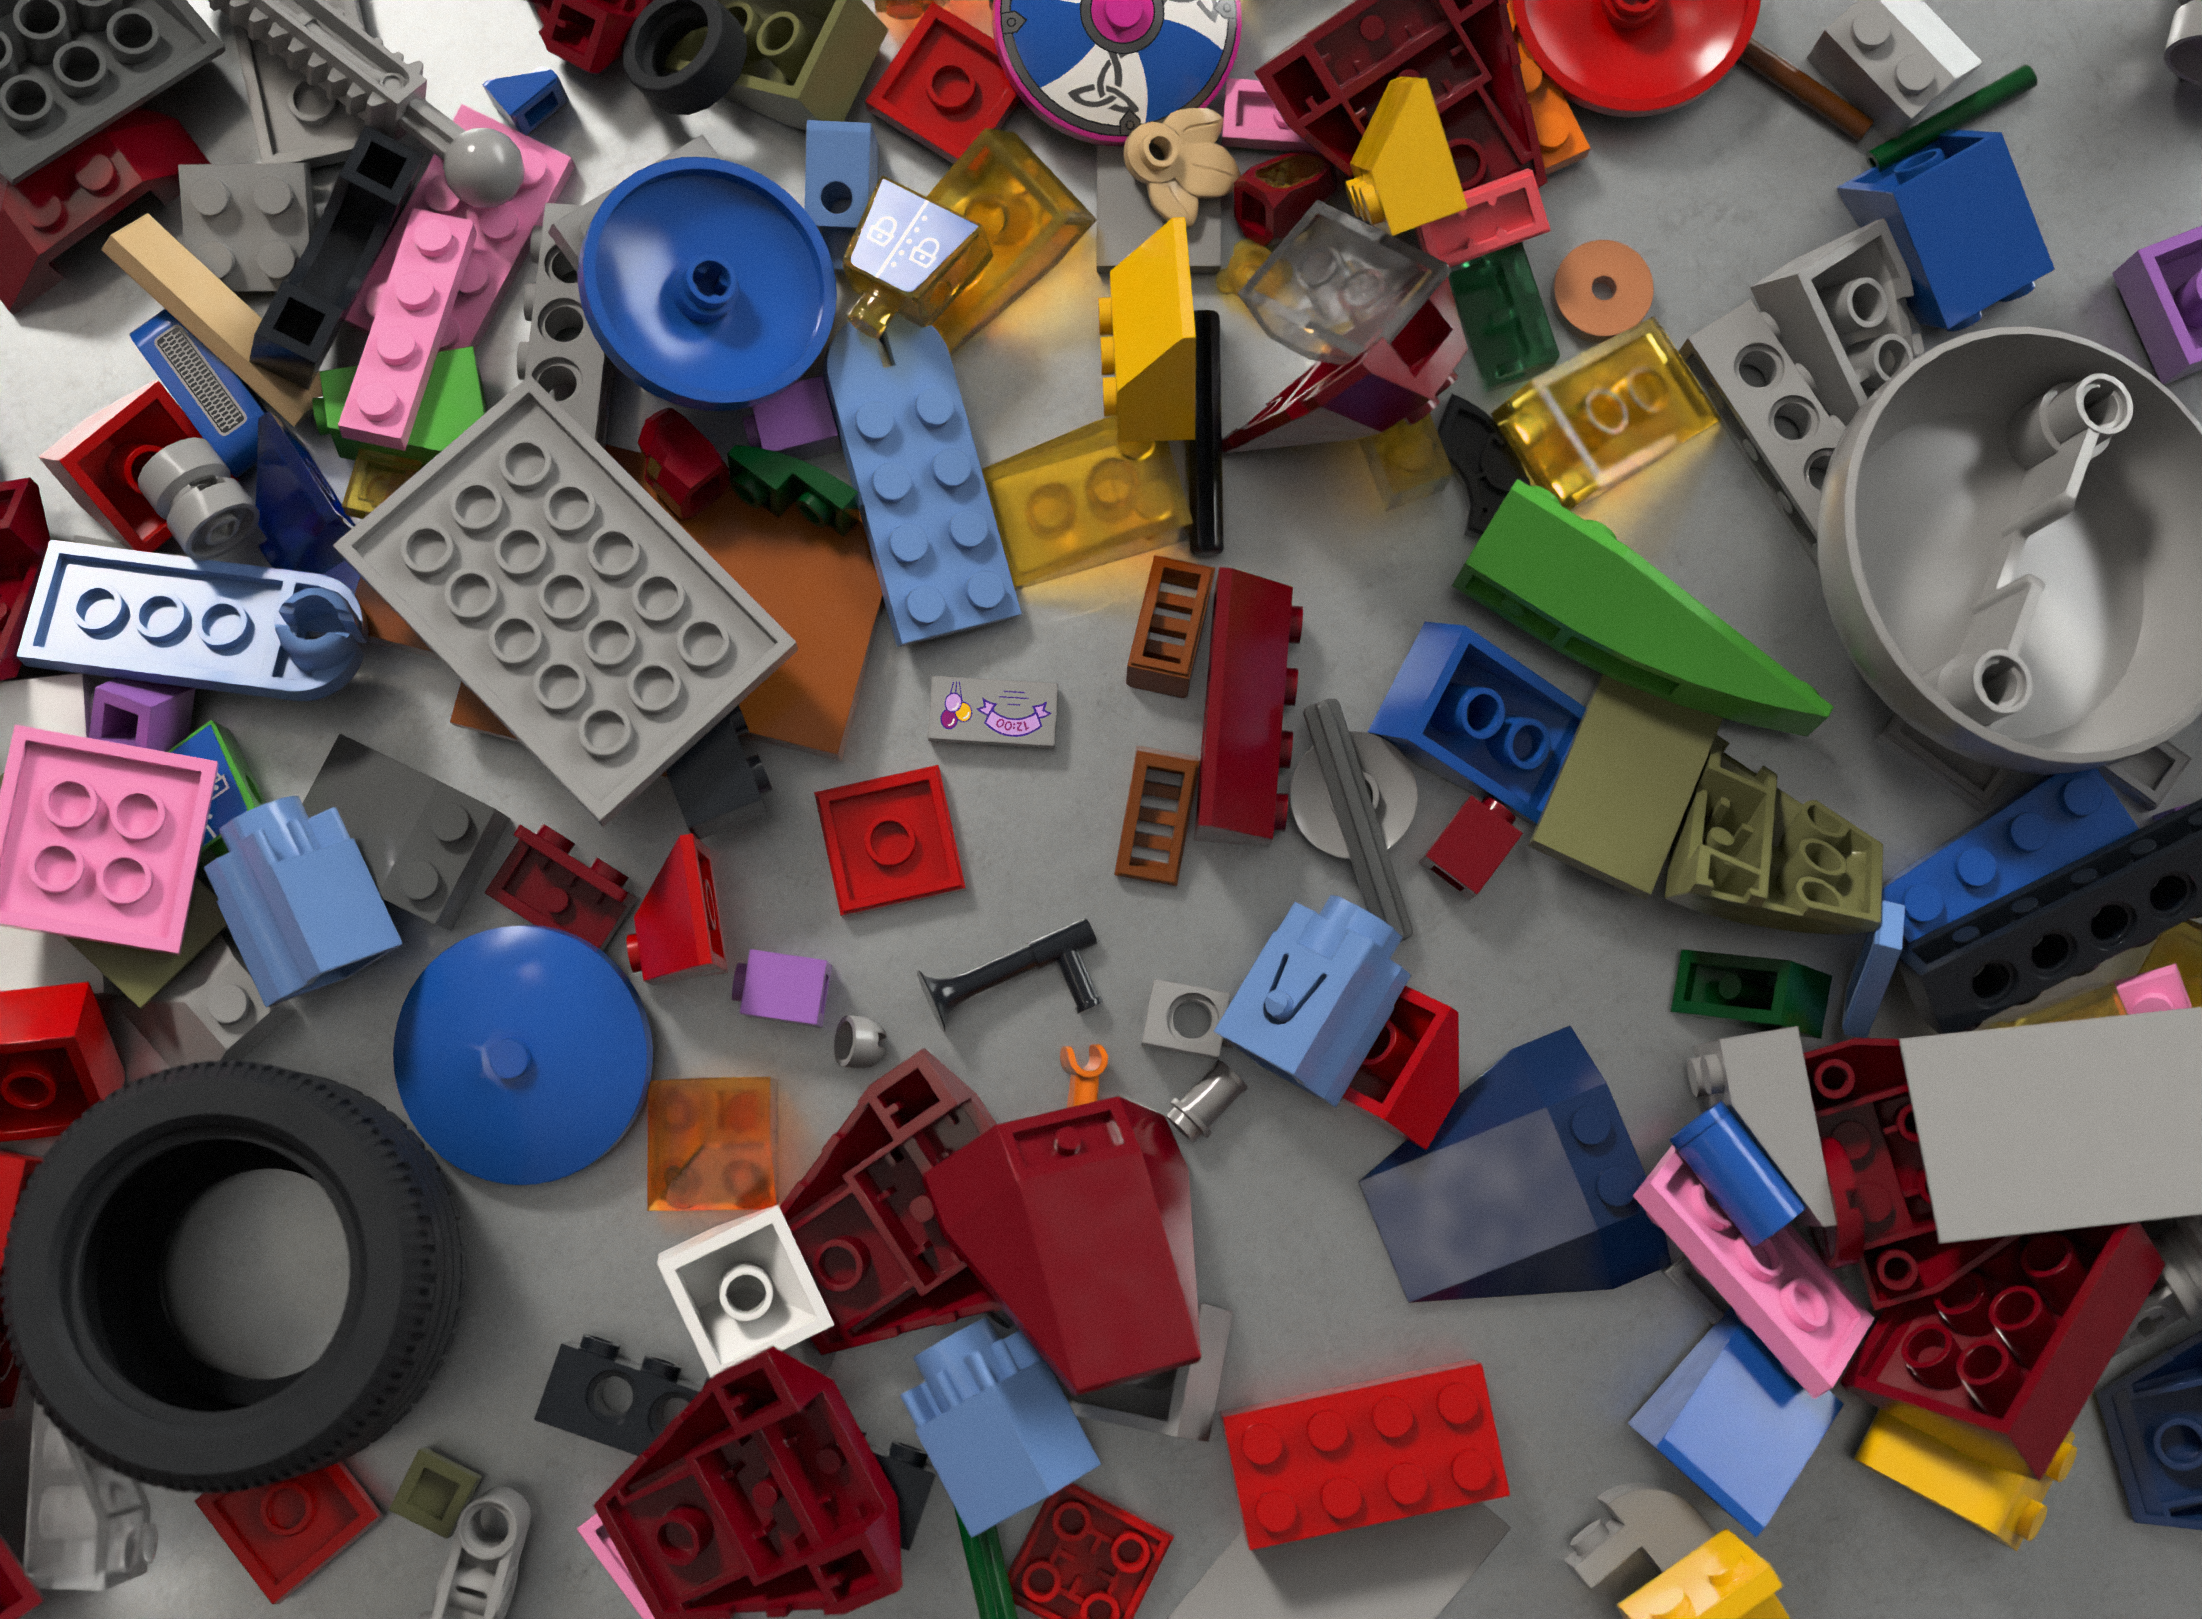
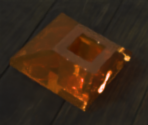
[647,1077,778,1211]

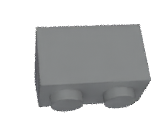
[1807,0,1982,141]

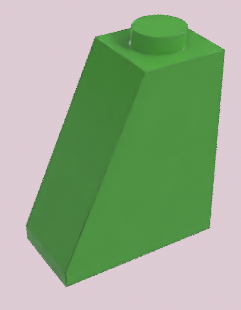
[312,346,487,474]

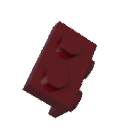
[484,823,637,951]

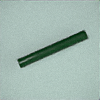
[1866,64,2037,172]

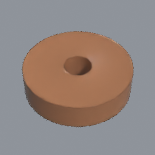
[1551,240,1654,343]

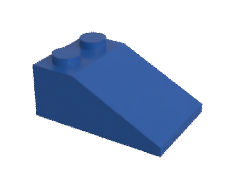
[1367,622,1586,826]

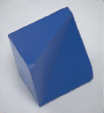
[482,66,569,135]

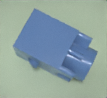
[204,796,403,1008]
[1214,894,1411,1108]
[900,1317,1101,1538]

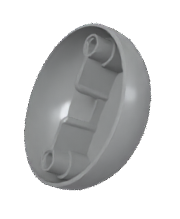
[1817,326,2202,775]

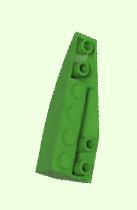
[1451,479,1834,737]

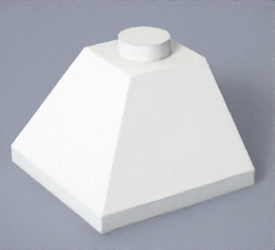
[657,1205,834,1378]

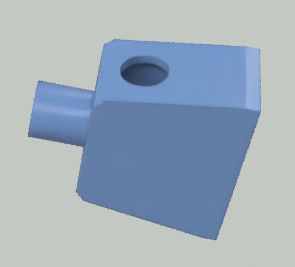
[804,120,880,275]

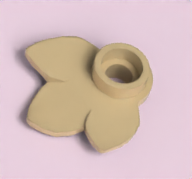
[1124,108,1241,227]

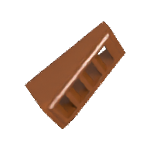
[1126,555,1216,698]
[1114,746,1200,886]

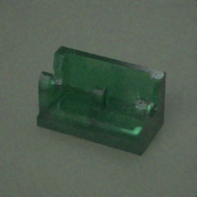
[1448,242,1560,392]

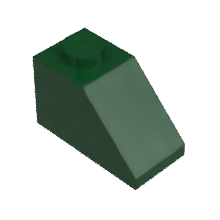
[1670,949,1832,1039]

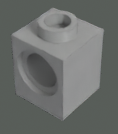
[1141,979,1233,1060]

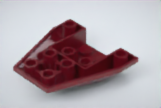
[1803,1038,2022,1311]
[922,1096,1201,1396]

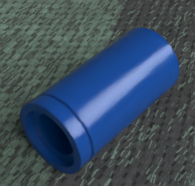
[1669,1100,1806,1247]

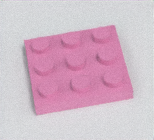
[0,725,219,956]

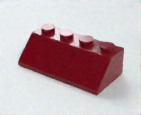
[1194,567,1303,847]

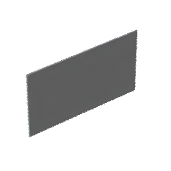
[1899,1007,2202,1244]
[1167,1502,1511,1619]

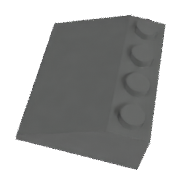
[0,0,226,186]

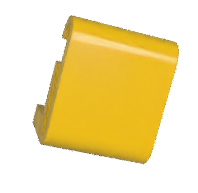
[1853,1408,2077,1551]
[1617,1528,1790,1619]

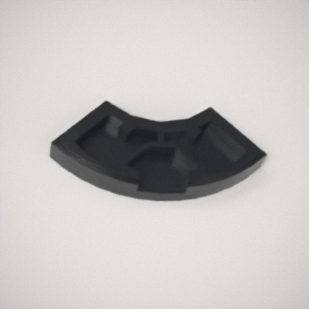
[1428,393,1531,540]

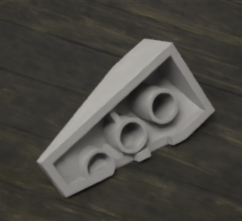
[1750,218,1924,427]

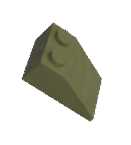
[663,0,889,130]

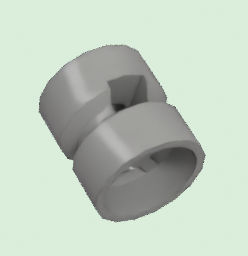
[138,437,260,561]

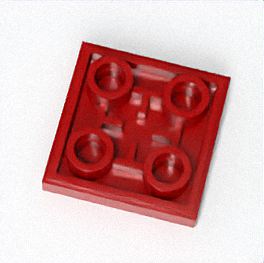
[1007,1481,1174,1619]

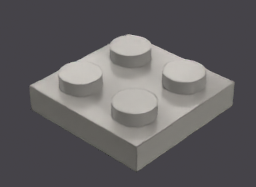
[178,163,315,292]

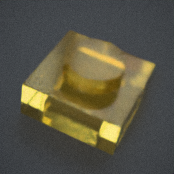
[342,448,424,519]

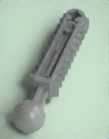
[208,0,525,208]

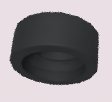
[623,0,747,115]

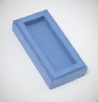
[1842,900,1905,1038]

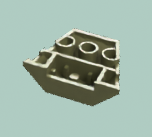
[1665,734,1883,935]

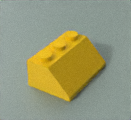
[1345,76,1468,236]
[1098,217,1196,442]

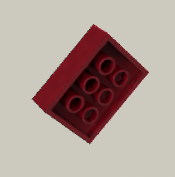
[1840,1222,2166,1482]

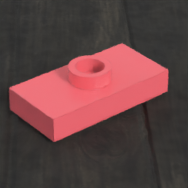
[1414,168,1551,273]

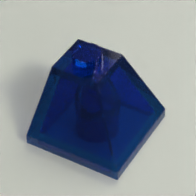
[256,411,356,574]

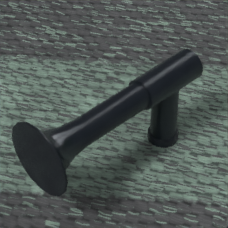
[917,918,1103,1032]

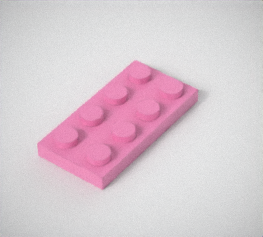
[345,104,575,352]
[1633,1145,1875,1399]

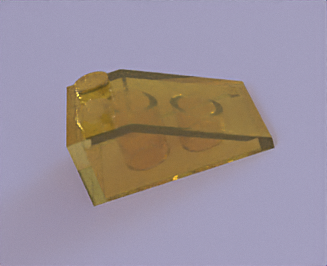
[878,128,1097,355]
[1491,316,1722,512]
[982,416,1193,590]

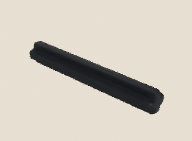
[1188,310,1224,556]

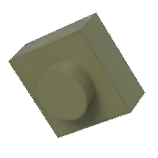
[389,1447,482,1539]

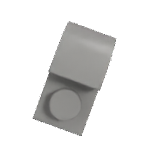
[1564,1483,1717,1589]

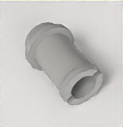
[1166,1059,1248,1143]

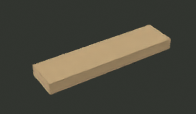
[101,213,323,427]

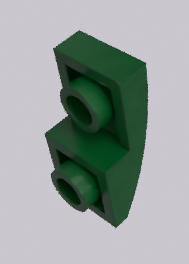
[727,445,859,537]

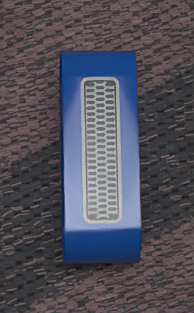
[129,309,288,478]

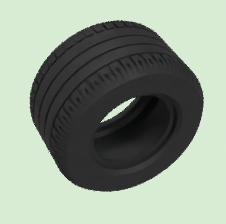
[1,1060,467,1493]

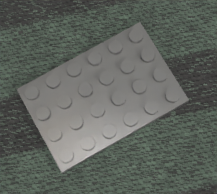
[333,375,798,827]

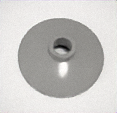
[1290,731,1418,859]

